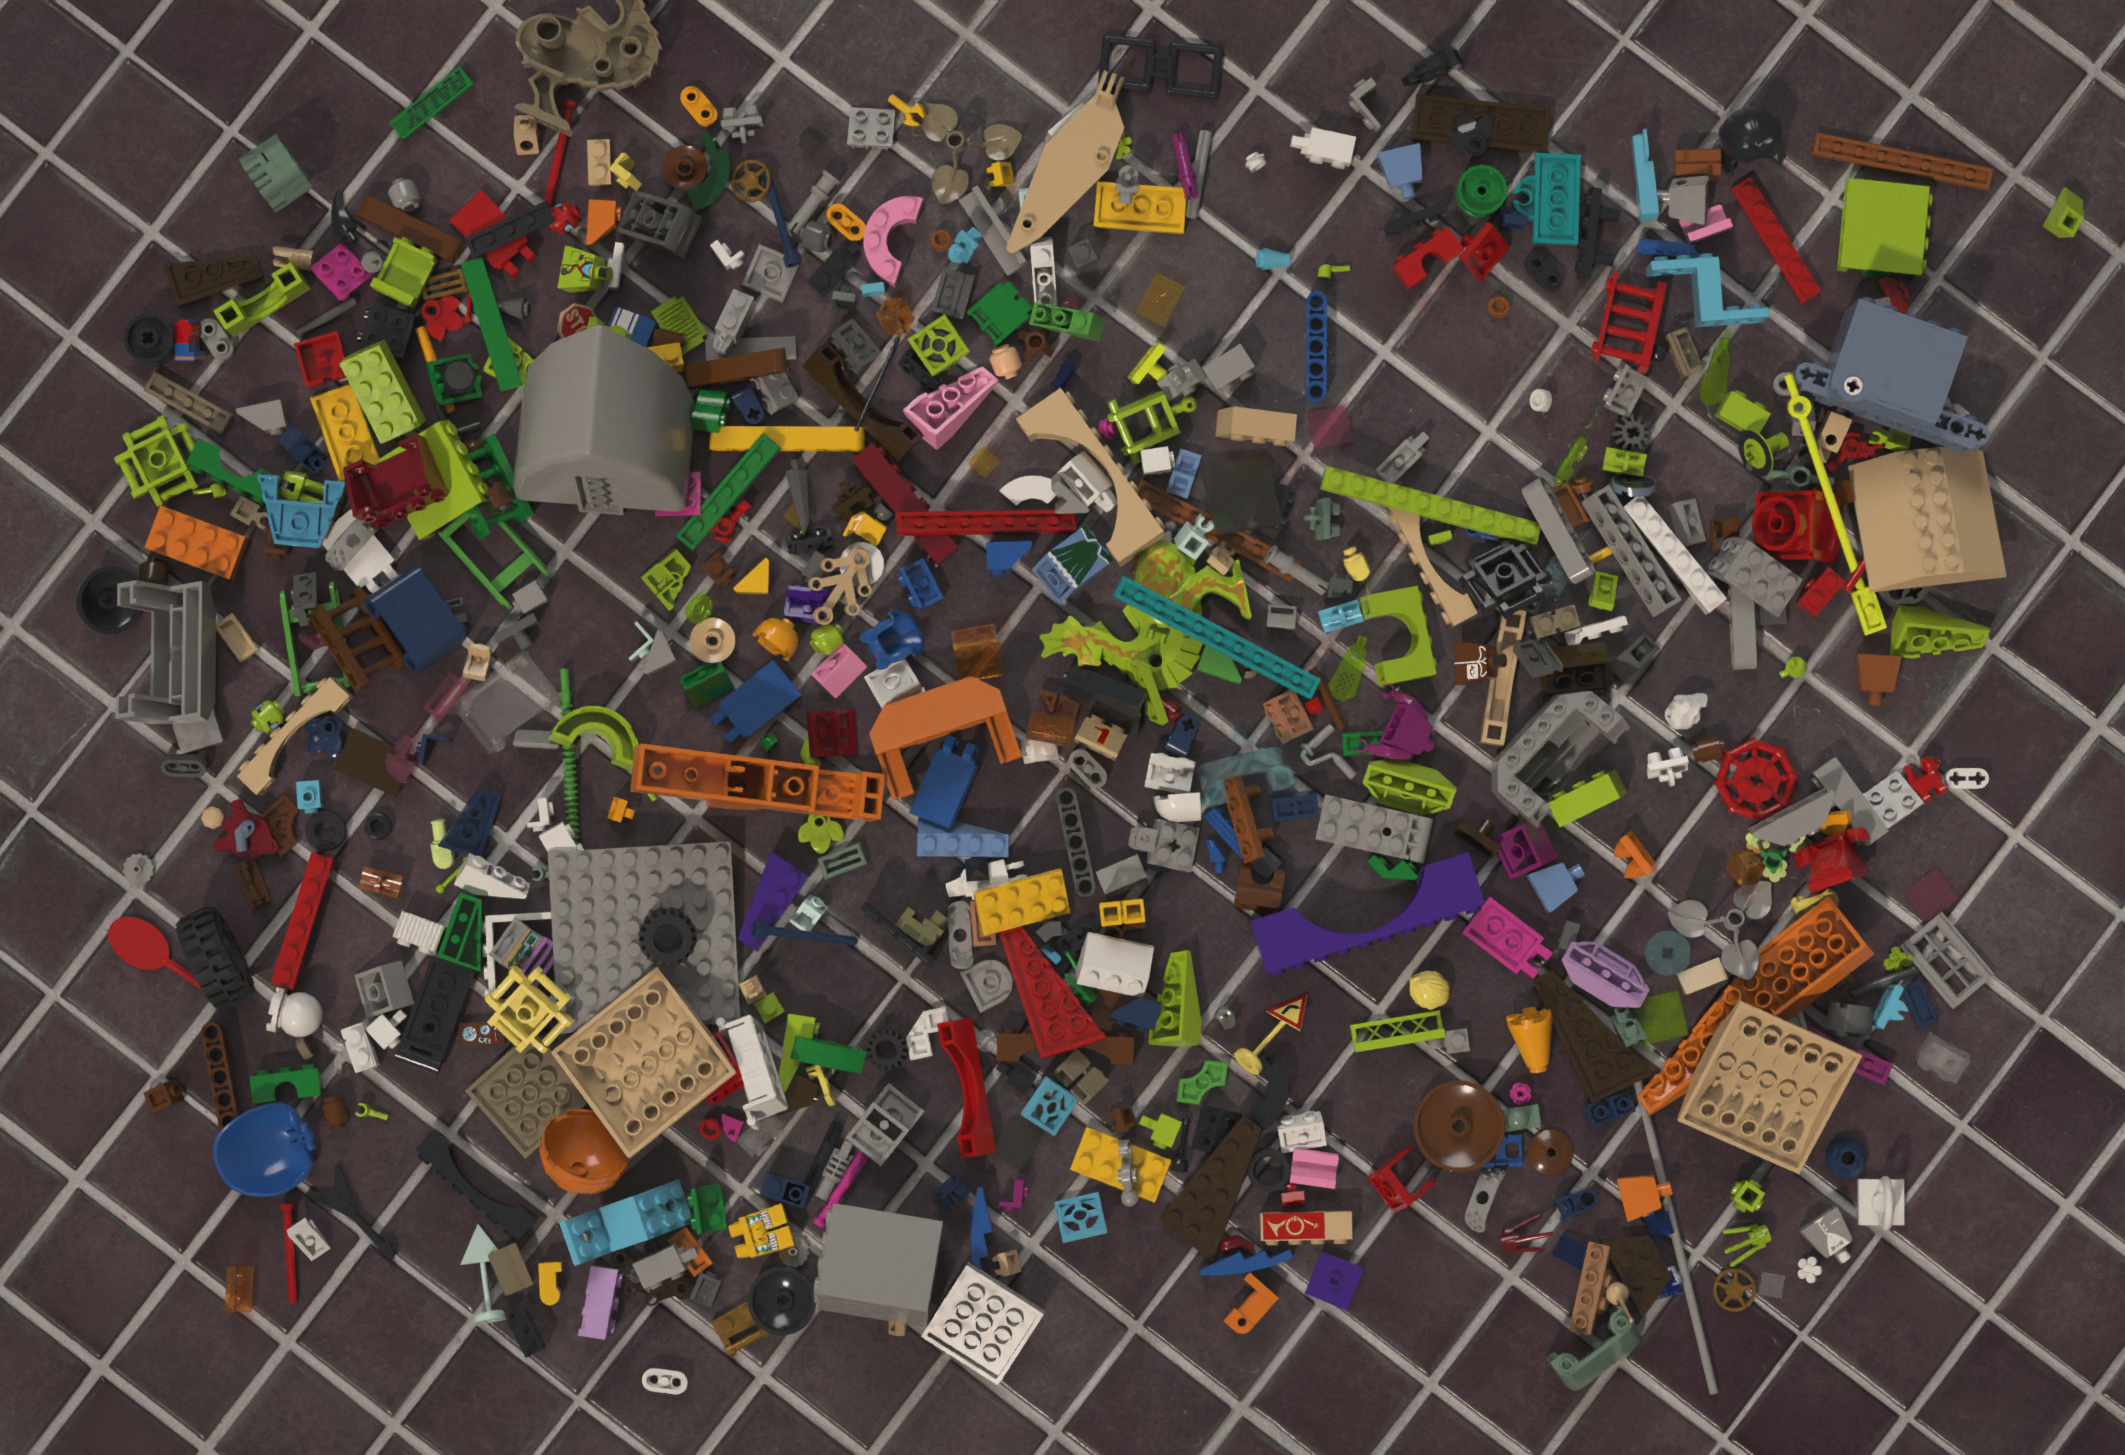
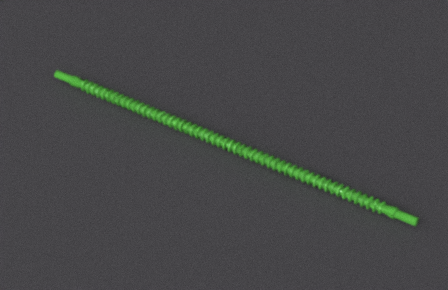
[559,669,585,1100]

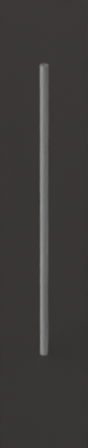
[1634,1080,1719,1395]

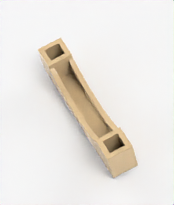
[1387,508,1478,627]
[1479,610,1526,747]
[237,677,354,795]

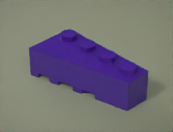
[738,851,810,952]

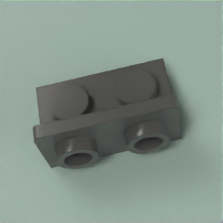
[827,318,881,374]

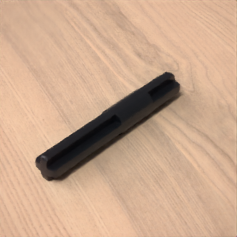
[803,1121,843,1206]

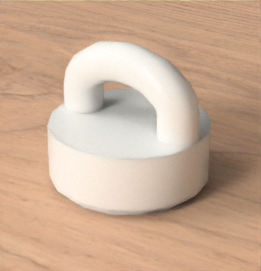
[1530,389,1552,412]

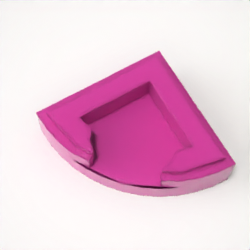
[721,1113,744,1142]

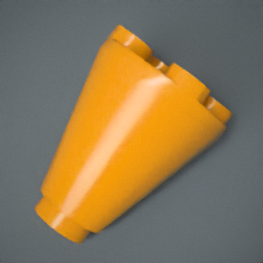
[1506,1007,1553,1073]

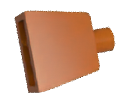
[1617,1175,1673,1222]

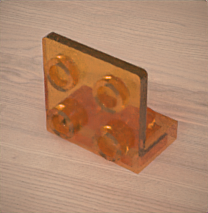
[951,623,1004,680]

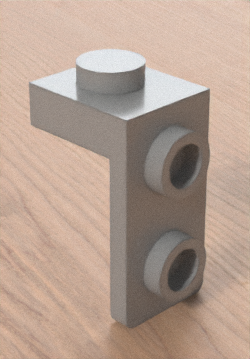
[1348,78,1381,133]

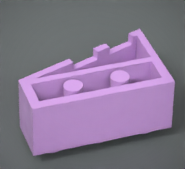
[578,1264,623,1340]

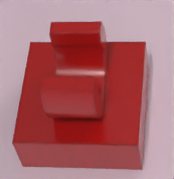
[1281,1183,1305,1209]

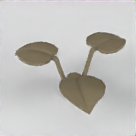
[921,102,1022,204]

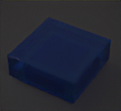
[1645,1211,1674,1239]

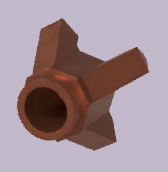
[1016,328,1055,364]

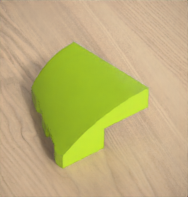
[639,548,691,611]

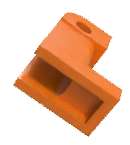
[1223,1272,1279,1334]

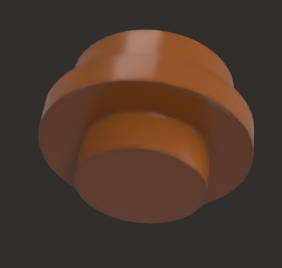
[930,229,953,252]
[1487,296,1510,319]
[1571,476,1594,494]

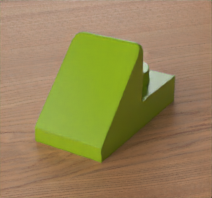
[1588,571,1618,611]

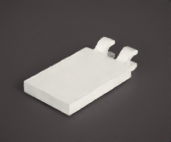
[323,509,399,594]

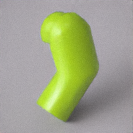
[800,736,821,768]

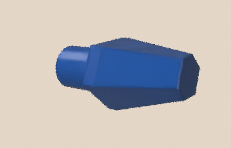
[1206,840,1228,873]

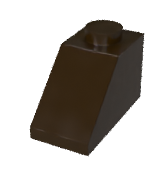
[776,1073,822,1116]

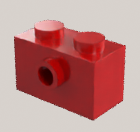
[1795,567,1846,618]

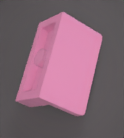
[1679,205,1733,244]
[811,643,867,698]
[1290,1148,1339,1189]

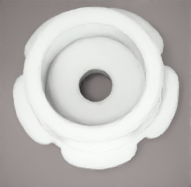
[1245,152,1266,172]

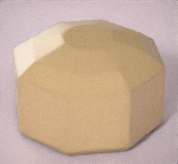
[201,806,225,829]

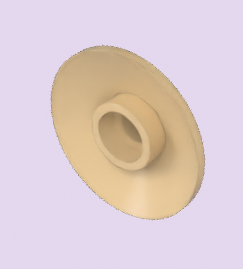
[690,618,735,663]

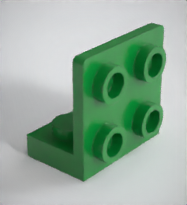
[688,1183,728,1235]

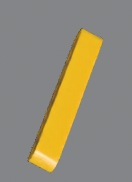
[709,426,865,451]

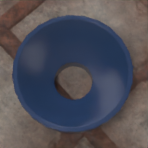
[1825,1137,1867,1178]

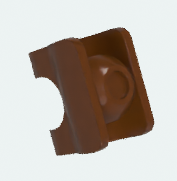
[1234,862,1285,914]

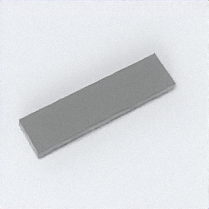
[705,336,797,361]

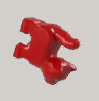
[1903,756,1949,803]

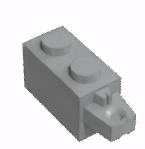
[712,289,756,355]
[632,1242,700,1290]

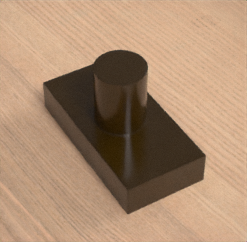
[1454,819,1501,859]

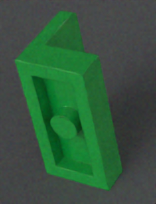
[678,662,734,709]

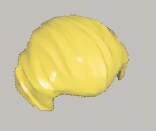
[1409,970,1450,1010]

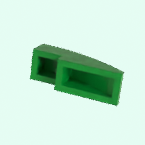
[790,1036,867,1073]

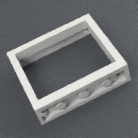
[481,912,556,1007]

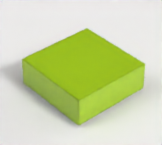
[1427,530,1452,546]

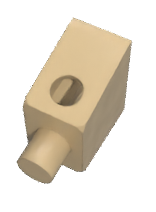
[1815,410,1852,463]

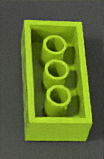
[339,339,426,444]

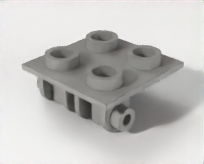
[847,107,896,150]
[1863,770,1925,829]

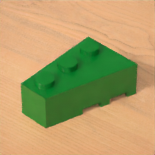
[437,892,482,972]

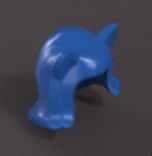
[859,610,924,670]

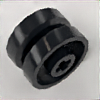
[124,313,175,367]

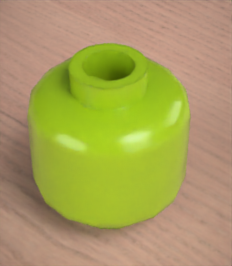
[810,623,844,655]

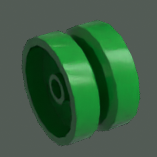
[1455,165,1507,219]

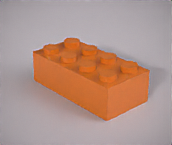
[144,505,250,581]

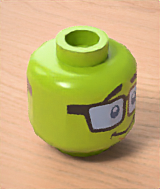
[251,700,286,734]

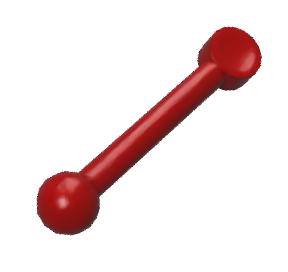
[463,290,472,324]

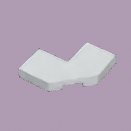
[906,1006,949,1060]

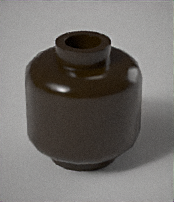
[139,557,169,586]

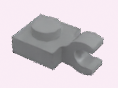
[1428,1028,1470,1054]

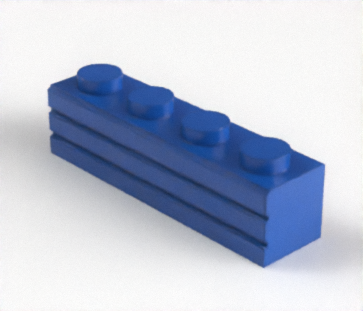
[1637,238,1696,259]
[1204,807,1243,859]

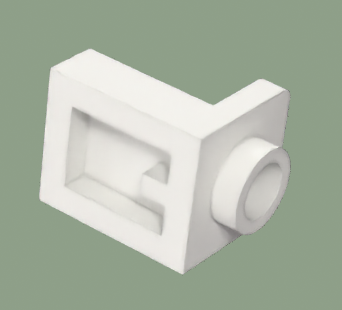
[710,240,745,270]

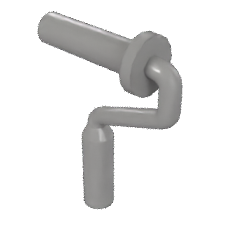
[1301,724,1357,779]

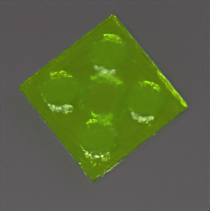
[1635,990,1689,1045]

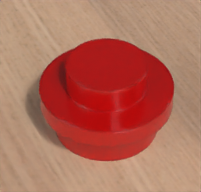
[699,1117,722,1140]

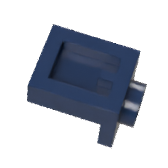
[1499,206,1527,231]

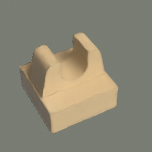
[992,1249,1021,1277]

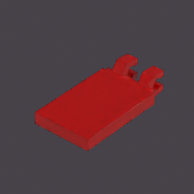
[449,190,536,278]

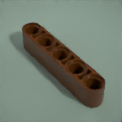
[356,194,464,264]
[683,348,788,389]
[201,1022,241,1130]

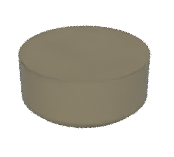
[295,1037,314,1060]

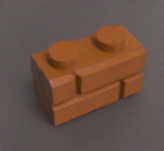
[1673,149,1721,183]

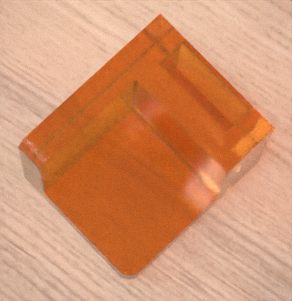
[876,298,914,335]
[1726,850,1766,886]

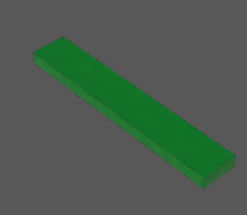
[461,257,523,392]
[676,433,781,551]

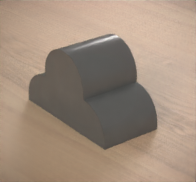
[616,190,703,260]

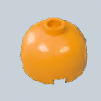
[753,618,799,661]

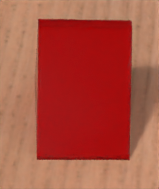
[1304,697,1323,716]

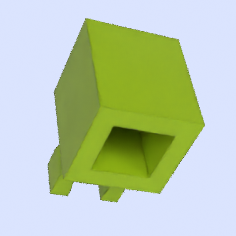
[1139,1113,1182,1150]

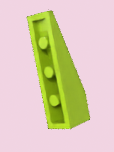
[779,1014,820,1094]

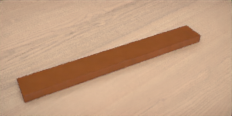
[1812,132,1994,191]
[1137,479,1302,582]

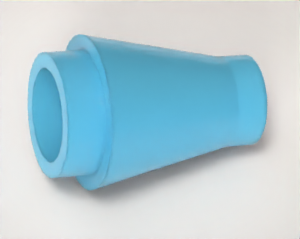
[1256,248,1290,270]

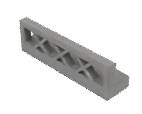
[959,185,1026,277]

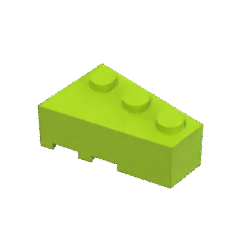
[1548,769,1628,827]

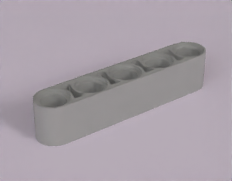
[1522,477,1595,584]
[1728,584,1757,670]

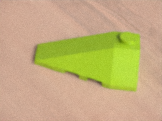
[1890,605,1990,658]

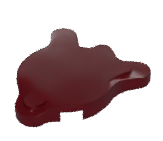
[213,799,279,859]

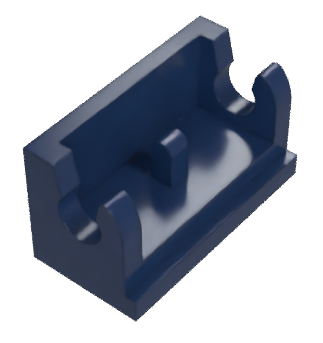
[1270,790,1319,822]

